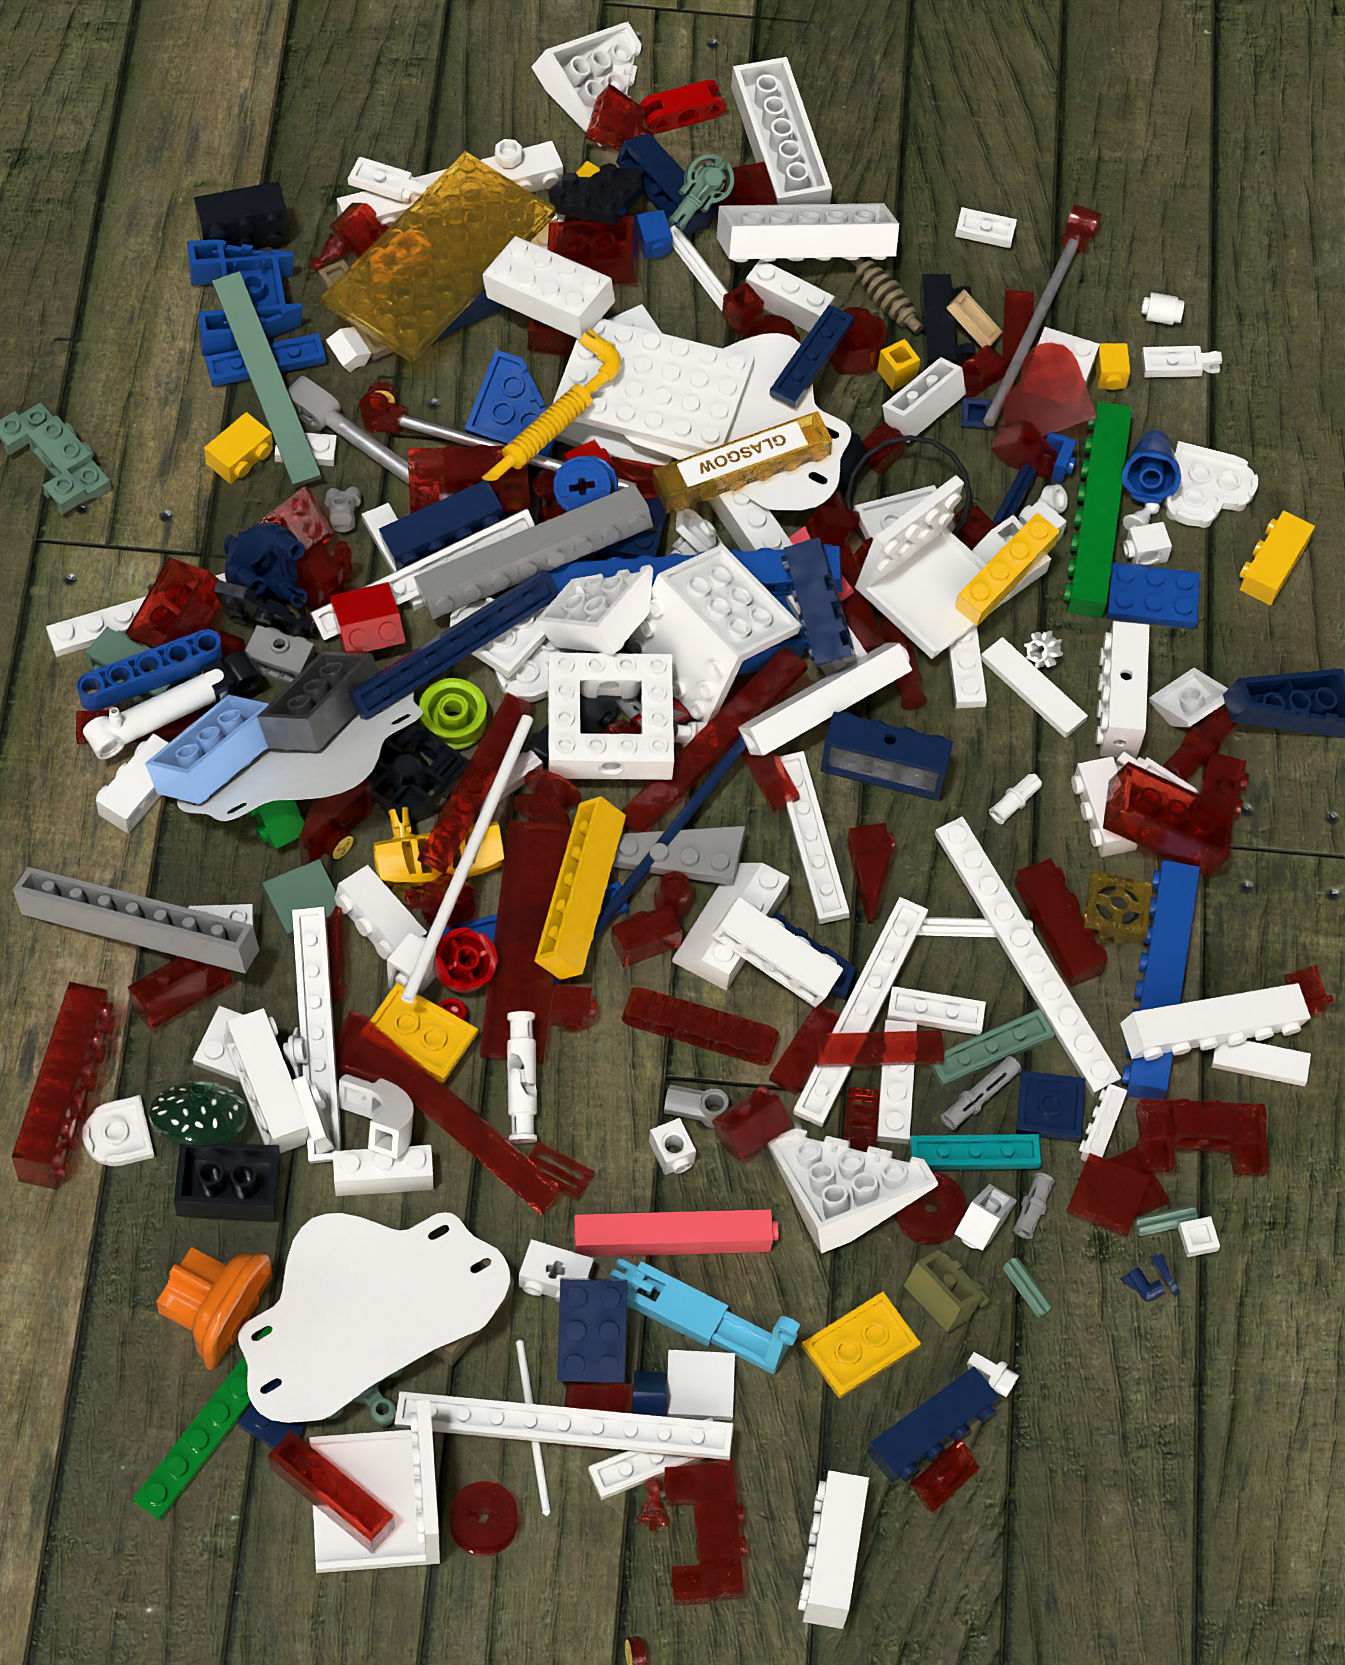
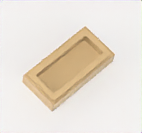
[946,290,1002,351]

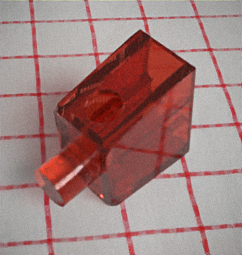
[585,84,654,151]

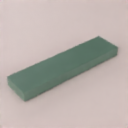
[928,1009,1055,1089]

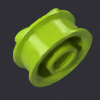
[419,678,487,750]

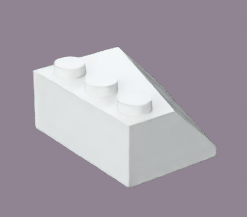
[536,565,653,654]

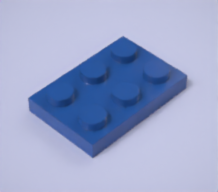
[1106,562,1200,629]

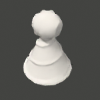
[1123,503,1160,532]

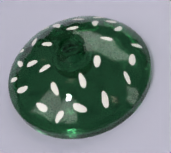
[149,1080,248,1145]

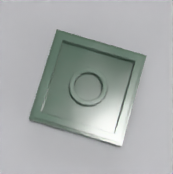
[262,859,346,938]

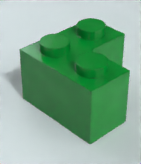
[238,800,309,849]

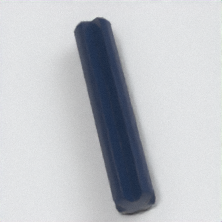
[992,463,1037,527]

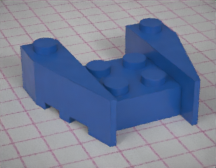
[187,239,302,356]

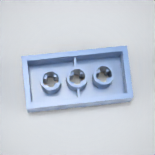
[145,695,269,804]

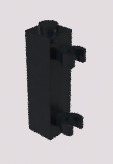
[920,274,976,370]

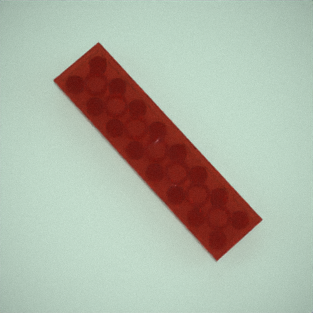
[480,820,571,1064]

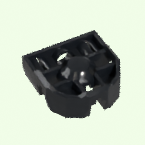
[359,715,472,824]

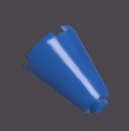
[1122,430,1181,503]

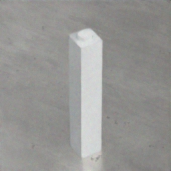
[738,643,912,756]

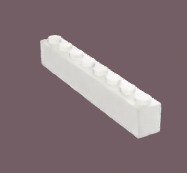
[337,141,563,242]

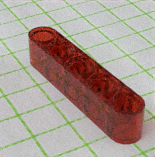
[621,987,779,1066]

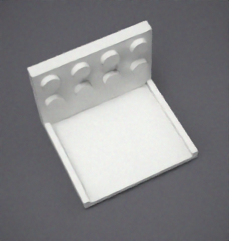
[855,475,1014,659]
[626,544,802,724]
[309,1400,440,1573]

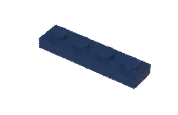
[770,305,854,408]

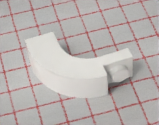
[338,1074,414,1159]

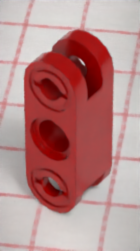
[639,80,727,134]

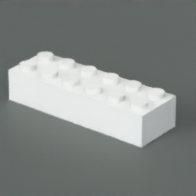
[731,57,832,205]
[717,203,899,262]

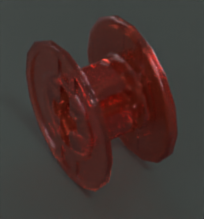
[513,770,582,831]
[450,1481,518,1557]

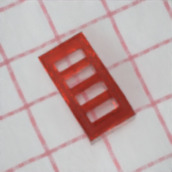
[843,1087,880,1152]

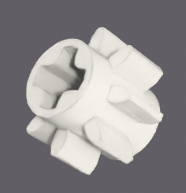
[1024,631,1063,668]

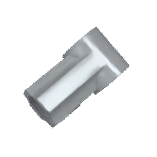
[664,1084,729,1128]

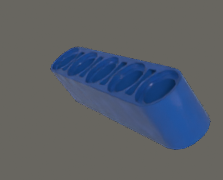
[77,629,223,711]

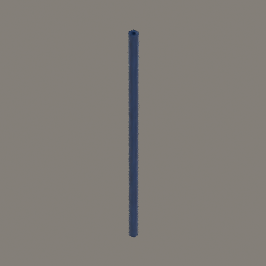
[547,735,747,989]

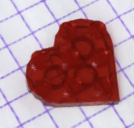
[1003,342,1097,439]

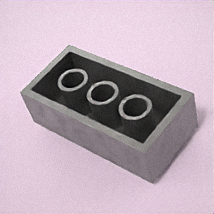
[257,651,378,752]

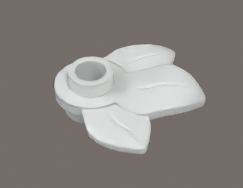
[283,1027,308,1079]

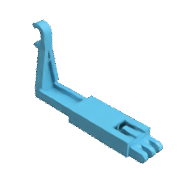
[609,1259,800,1375]

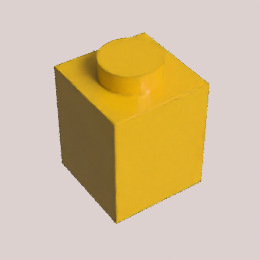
[877,339,920,391]
[1095,343,1130,390]

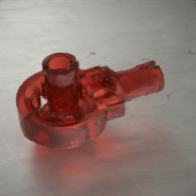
[403,873,478,928]

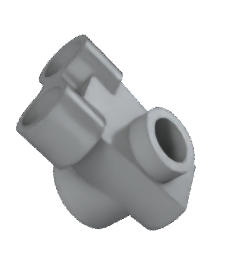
[325,487,361,532]

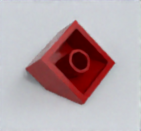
[329,582,406,653]

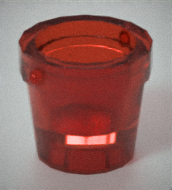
[653,871,694,920]

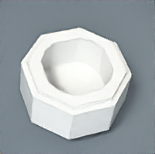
[495,139,522,168]

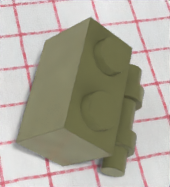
[904,1249,991,1333]

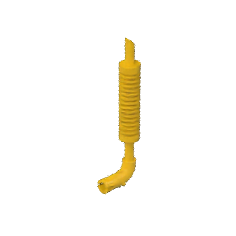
[482,329,622,481]

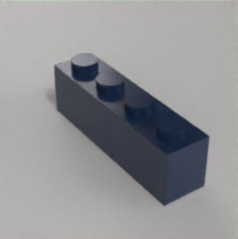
[616,133,718,236]
[379,480,505,570]
[867,1366,999,1484]

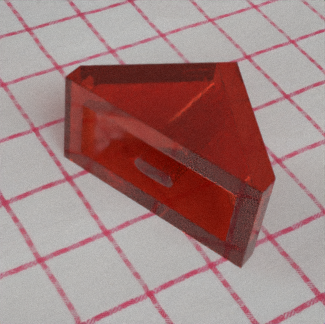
[610,456,669,500]

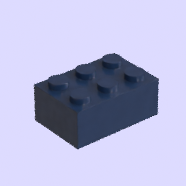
[557,1277,628,1383]

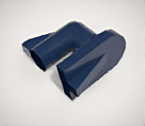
[1120,1253,1180,1302]

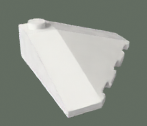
[532,22,642,147]
[766,1128,938,1253]

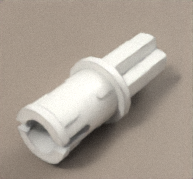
[989,774,1042,824]

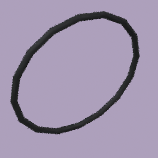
[845,435,972,546]

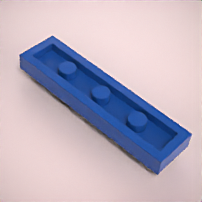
[205,333,326,387]

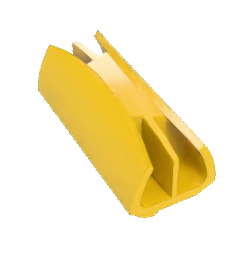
[373,797,504,887]

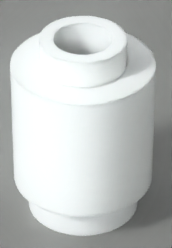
[1141,292,1185,325]

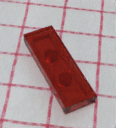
[1001,290,1034,368]
[769,1004,841,1096]

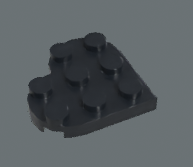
[548,163,644,225]

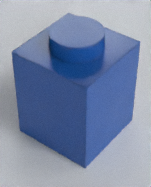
[635,210,672,259]

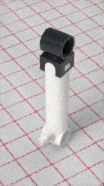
[83,650,262,759]

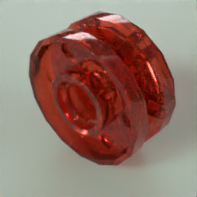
[895,1171,965,1245]

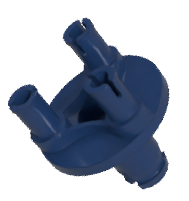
[224,522,308,608]

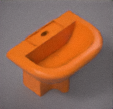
[156,1247,273,1370]

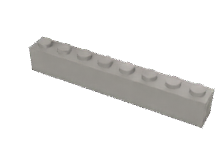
[414,484,653,620]
[13,867,259,973]

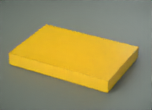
[362,983,478,1083]
[801,1292,921,1399]

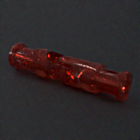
[874,606,927,710]

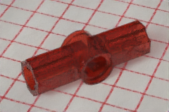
[1163,707,1238,782]

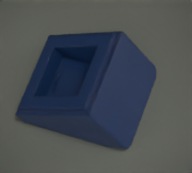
[961,397,992,429]

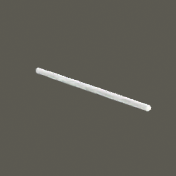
[516,1339,551,1516]

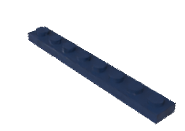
[348,569,559,720]

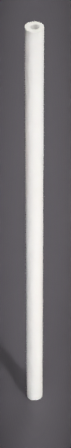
[401,715,533,1003]

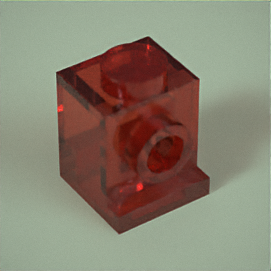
[954,505,999,551]

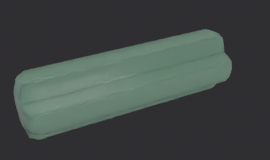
[1134,1205,1198,1236]
[1003,1257,1052,1317]

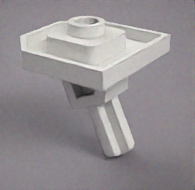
[671,506,724,555]

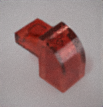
[805,489,860,548]

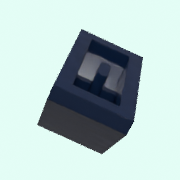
[631,1371,667,1417]

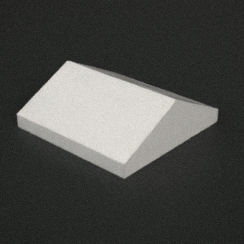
[1149,668,1228,728]

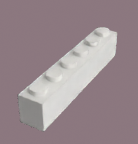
[1120,983,1310,1061]

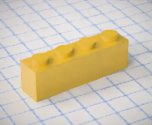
[955,512,1060,626]

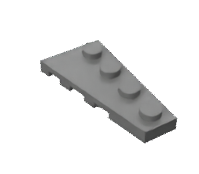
[612,826,746,885]

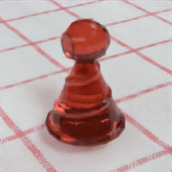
[309,233,349,272]
[636,1477,670,1532]

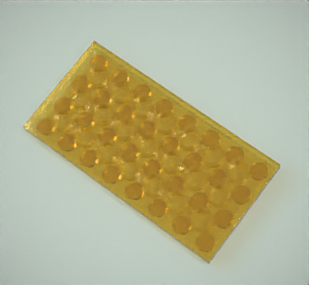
[321,151,556,364]

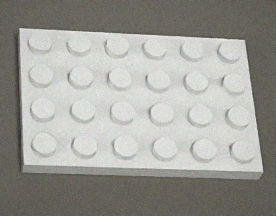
[553,318,754,459]

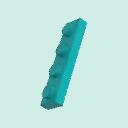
[909,1134,1041,1170]

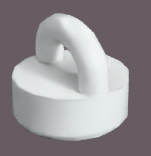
[1037,484,1068,514]

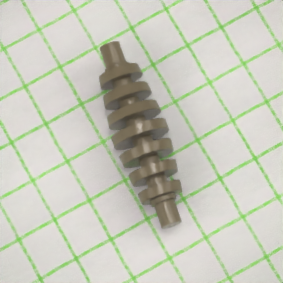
[850,257,924,334]

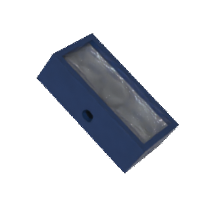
[820,711,954,802]

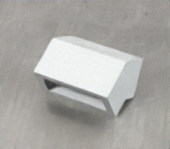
[326,327,372,372]

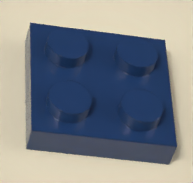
[1016,1071,1085,1142]

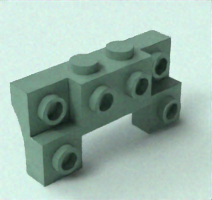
[0,402,112,515]

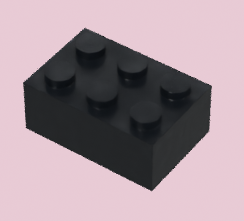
[194,181,289,249]
[174,1140,281,1221]

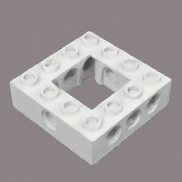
[548,653,674,780]

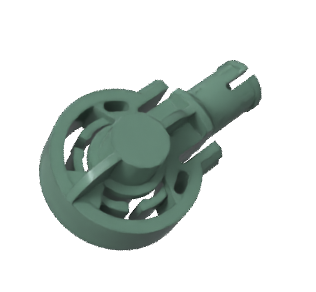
[668,154,734,230]

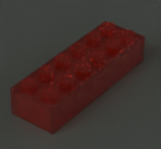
[12,981,116,1190]

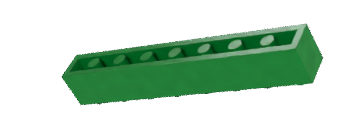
[1063,401,1132,618]

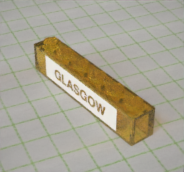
[653,411,832,513]

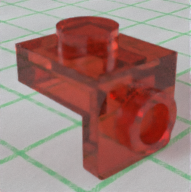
[1284,965,1334,1015]

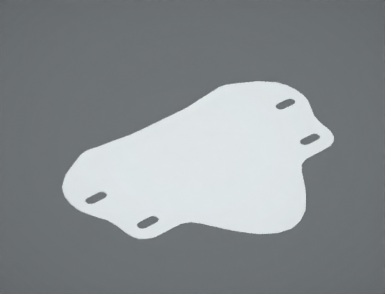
[625,333,851,510]
[177,690,423,821]
[238,1212,510,1423]

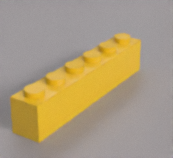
[534,796,626,980]

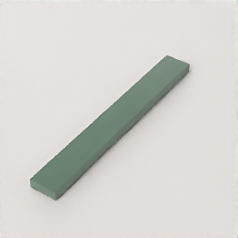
[212,271,321,488]

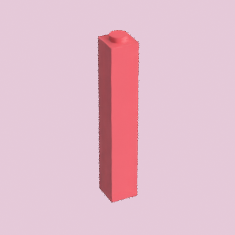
[574,1210,778,1257]

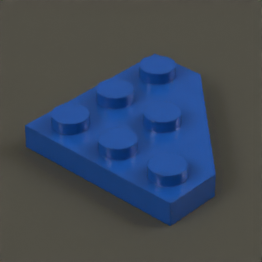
[464,349,558,457]

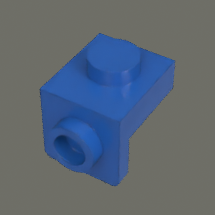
[1044,432,1077,484]

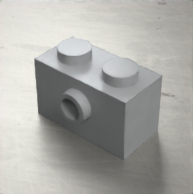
[245,625,315,684]

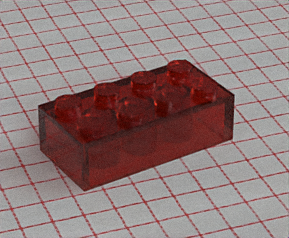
[1103,762,1234,877]

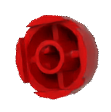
[433,927,498,993]

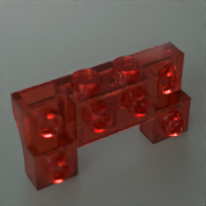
[408,444,530,514]
[1135,1098,1270,1176]
[664,1459,747,1606]

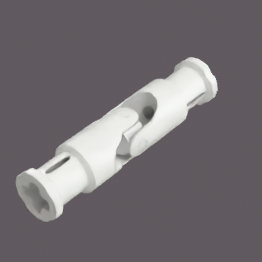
[507,1011,537,1144]

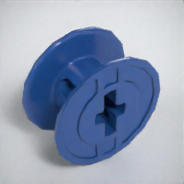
[554,456,618,512]

